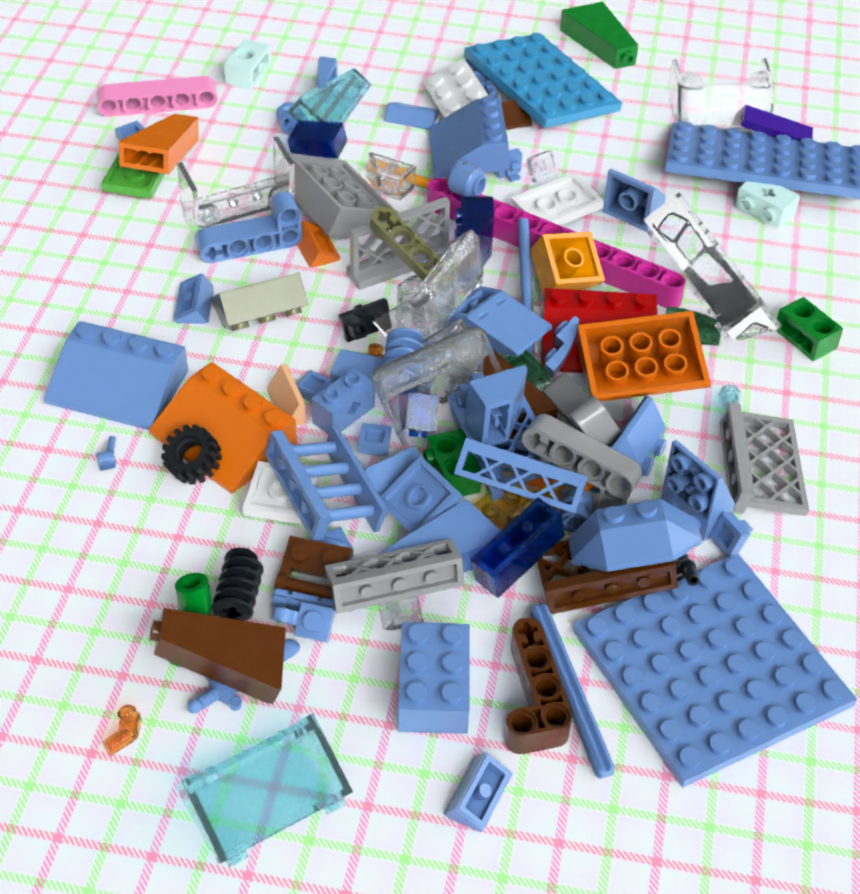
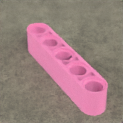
[97,76,217,117]

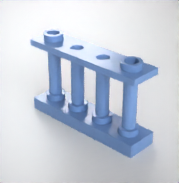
[264,425,388,541]

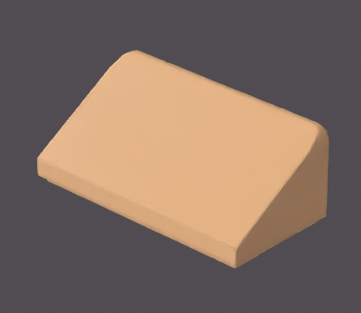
[267,364,306,426]

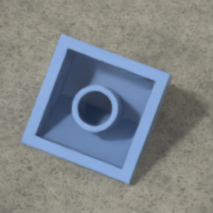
[603,168,666,232]

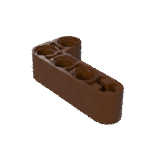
[504,618,572,754]

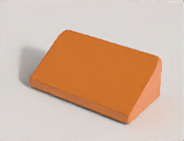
[297,221,340,267]

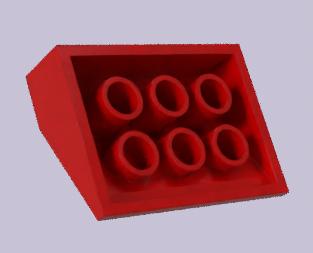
[541,288,658,373]

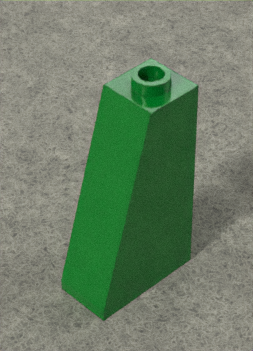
[560,1,639,69]

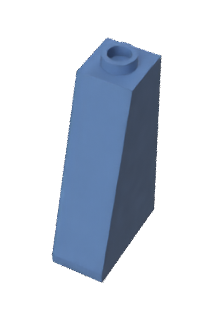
[377,499,508,572]

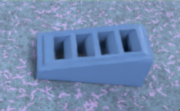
[317,56,338,105]

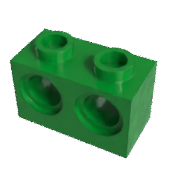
[775,296,843,362]
[423,429,481,496]

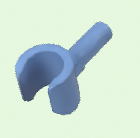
[97,436,116,471]

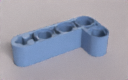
[195,192,302,263]

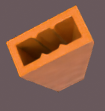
[119,114,199,174]

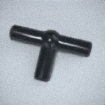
[676,553,700,586]

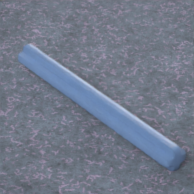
[531,603,615,779]

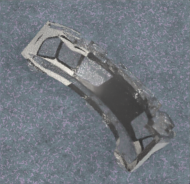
[644,192,782,342]

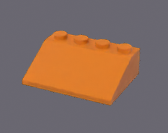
[577,311,711,401]
[149,362,297,494]

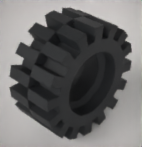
[161,424,222,485]

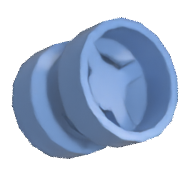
[558,489,593,533]

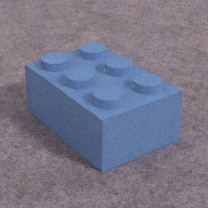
[398,622,470,734]

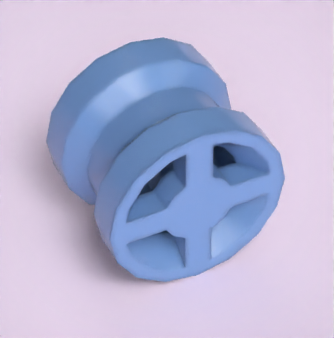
[276,102,305,134]

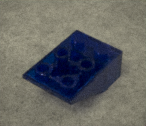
[454,197,494,291]

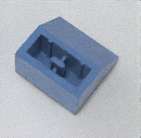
[464,365,527,446]

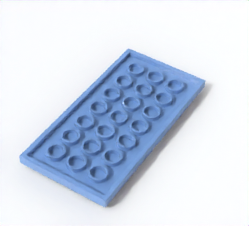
[665,121,860,199]

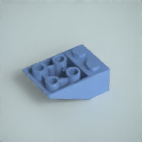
[445,286,552,357]
[661,439,735,541]

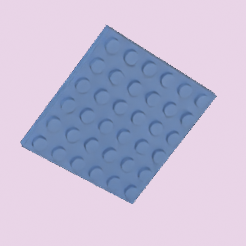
[573,553,857,788]

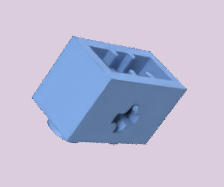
[311,368,375,435]

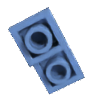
[543,316,579,379]

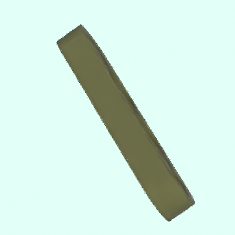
[370,207,453,292]

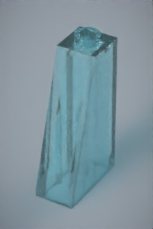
[287,68,372,145]

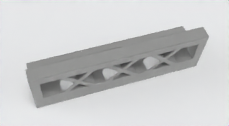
[324,539,465,614]

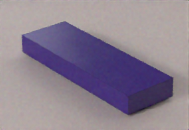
[741,104,813,141]

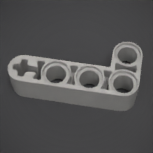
[542,372,622,447]
[522,414,642,510]

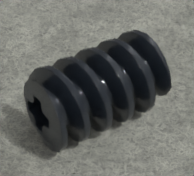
[211,547,264,621]

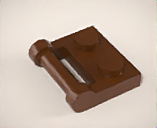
[274,536,353,599]

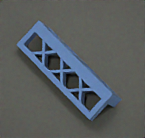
[454,438,588,514]

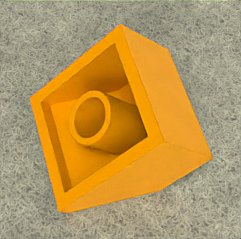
[530,232,605,299]

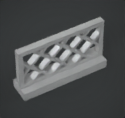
[346,197,453,290]
[719,402,809,516]

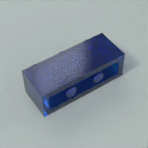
[470,497,565,598]

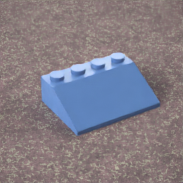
[429,96,510,178]
[44,321,188,430]

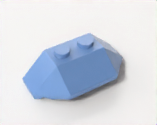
[590,396,667,493]
[568,499,702,572]

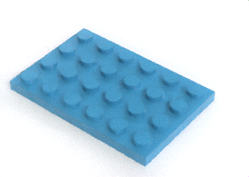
[464,33,622,128]

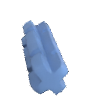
[272,588,334,612]

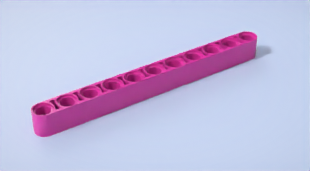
[427,178,686,309]

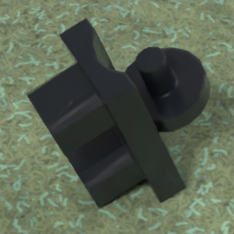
[338,298,393,342]

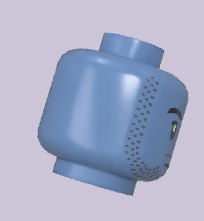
[446,160,487,199]

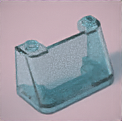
[175,713,353,868]

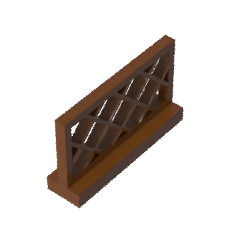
[534,540,678,614]

